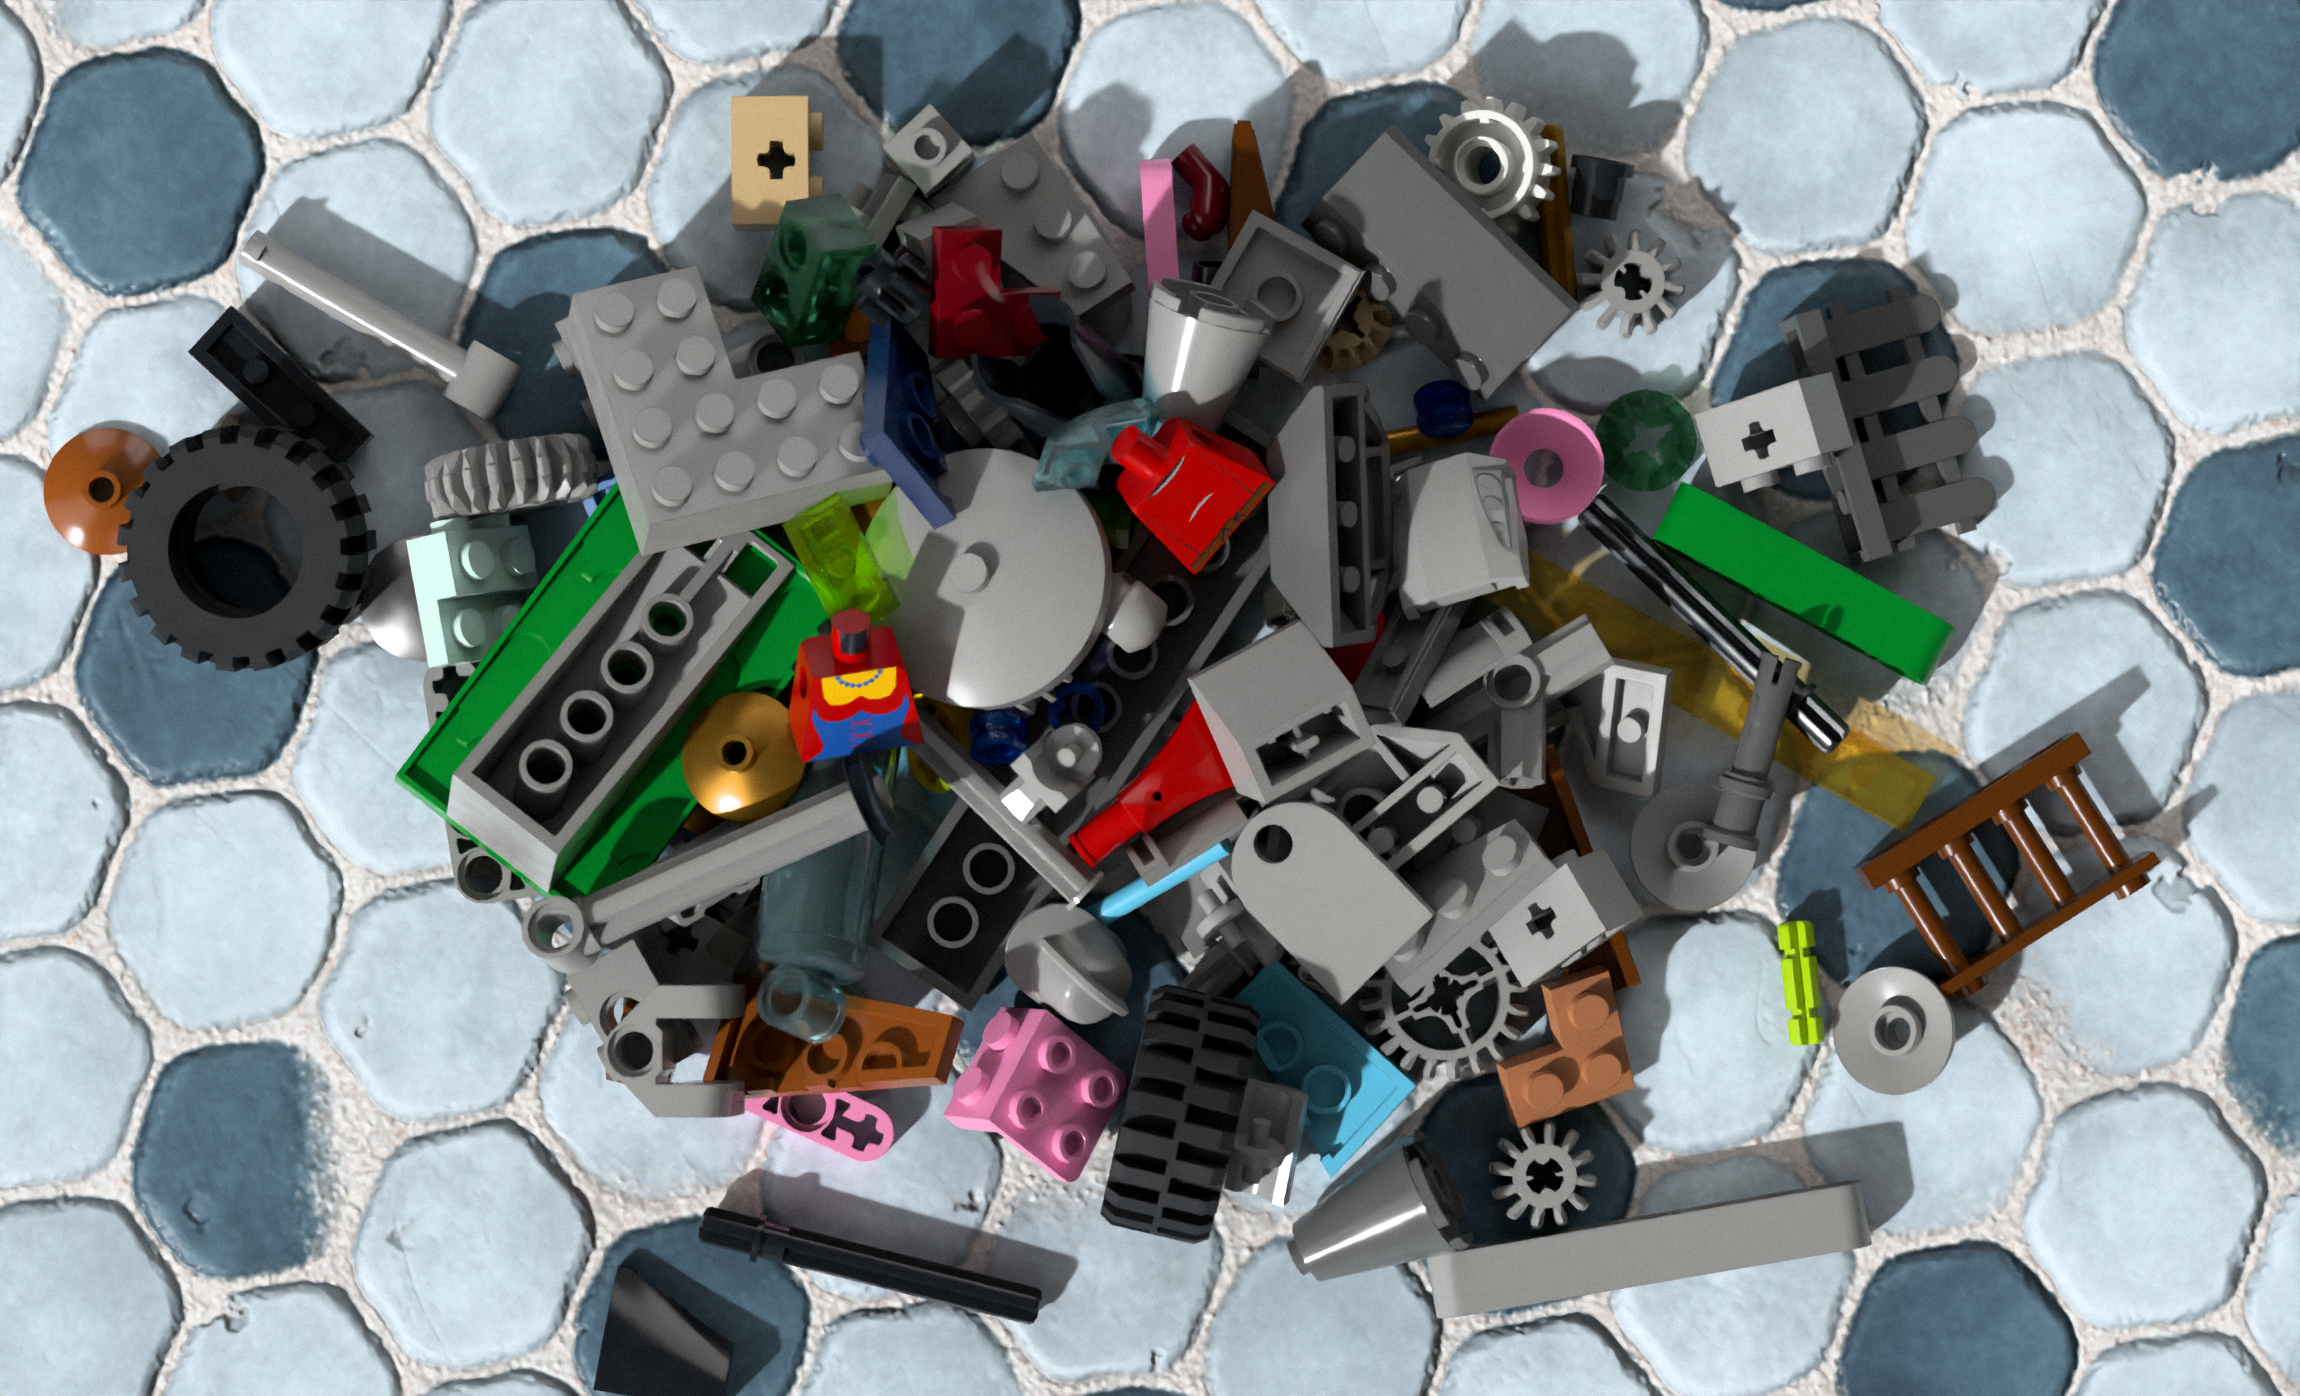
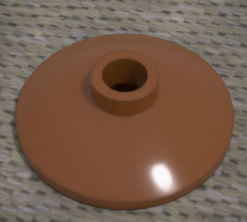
[43,428,161,555]

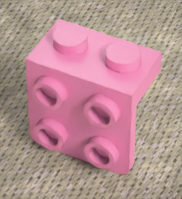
[943,1007,1127,1182]

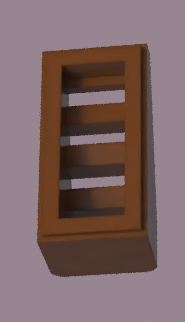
[1227,120,1276,251]

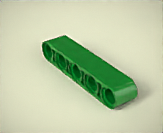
[1651,482,1957,686]

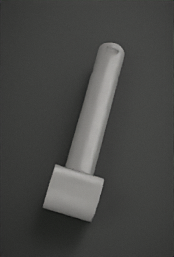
[239,230,524,424]

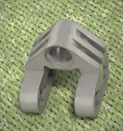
[604,983,745,1118]

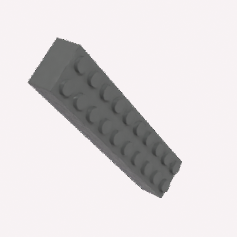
[864,408,1275,1012]

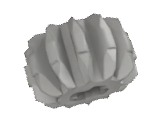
[1576,230,1686,339]
[1488,1120,1598,1229]

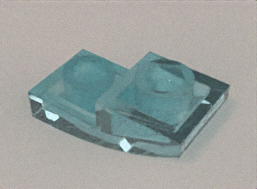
[1032,397,1160,492]

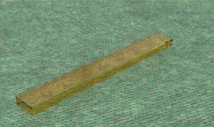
[1480,549,1936,833]

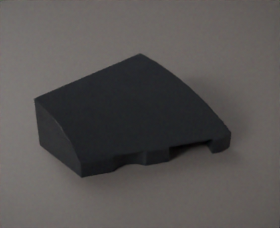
[593,1264,735,1396]

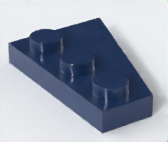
[859,317,956,530]

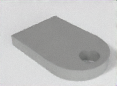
[1231,800,1436,1006]

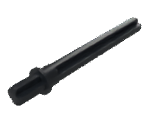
[1578,494,1850,754]
[698,1207,1042,1325]

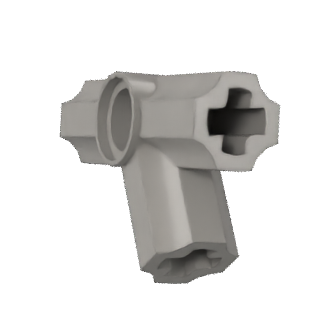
[1420,614,1615,789]

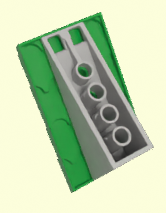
[395,481,850,900]

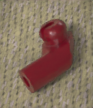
[1171,143,1230,242]

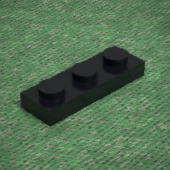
[188,305,375,466]

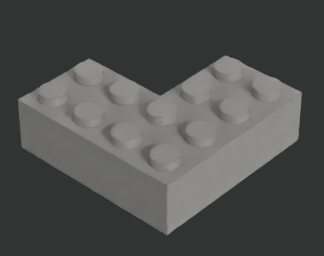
[566,266,893,556]

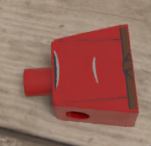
[1111,416,1276,575]

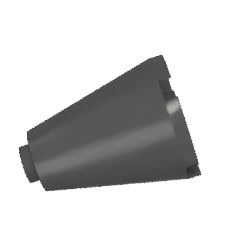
[1287,1129,1473,1281]

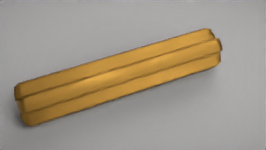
[1536,124,1578,312]

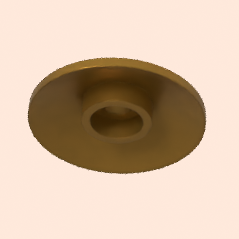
[682,692,808,822]

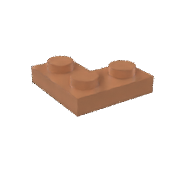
[1496,965,1635,1128]

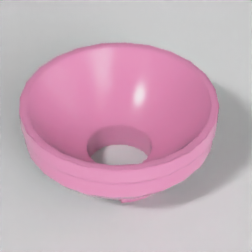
[1489,408,1604,525]

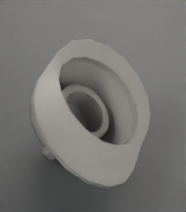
[1004,903,1132,1024]

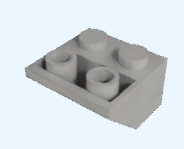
[1187,619,1377,804]

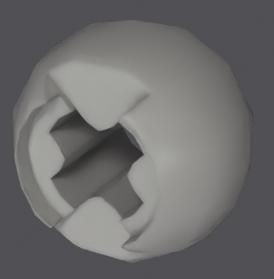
[1100,571,1167,653]

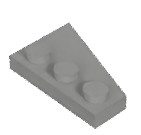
[1384,819,1557,997]

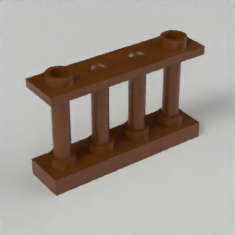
[1853,732,2160,1002]

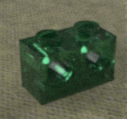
[751,193,878,349]

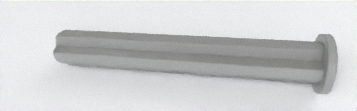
[908,704,1105,912]

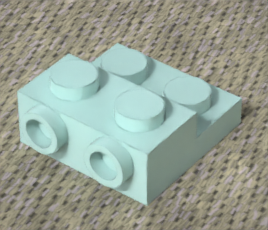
[406,514,539,668]

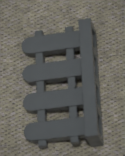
[1778,286,1996,567]

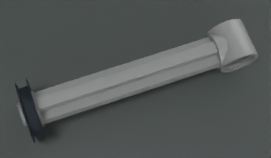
[521,751,901,974]

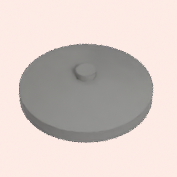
[857,448,1113,710]

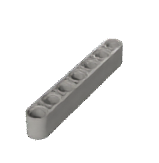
[1427,1180,1872,1319]

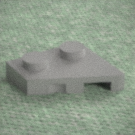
[1566,657,1675,798]

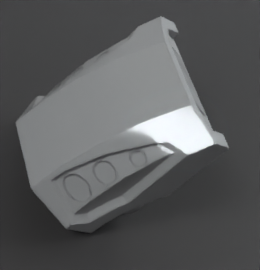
[1391,452,1530,621]

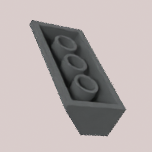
[1301,124,1579,402]

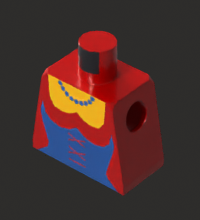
[788,609,923,763]

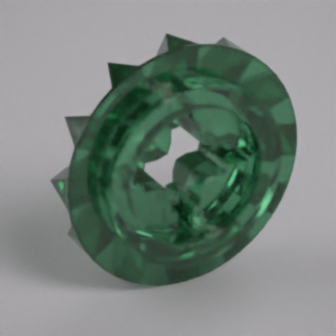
[1595,389,1698,492]

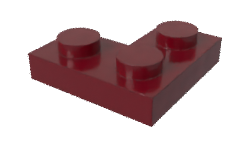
[928,225,1061,359]

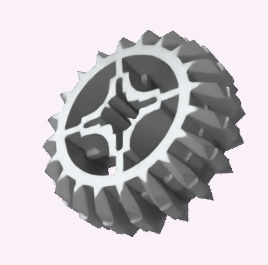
[424,433,599,523]
[1358,930,1531,1082]

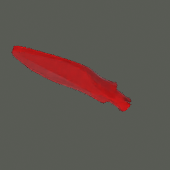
[1068,611,1385,869]

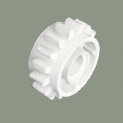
[1424,97,1561,235]

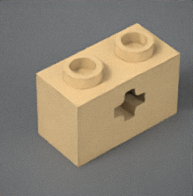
[731,96,824,231]

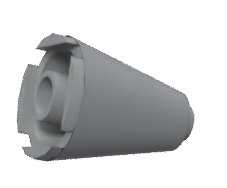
[1140,278,1277,438]

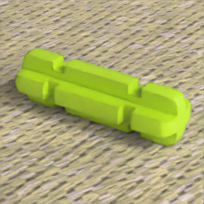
[1777,920,1825,1046]

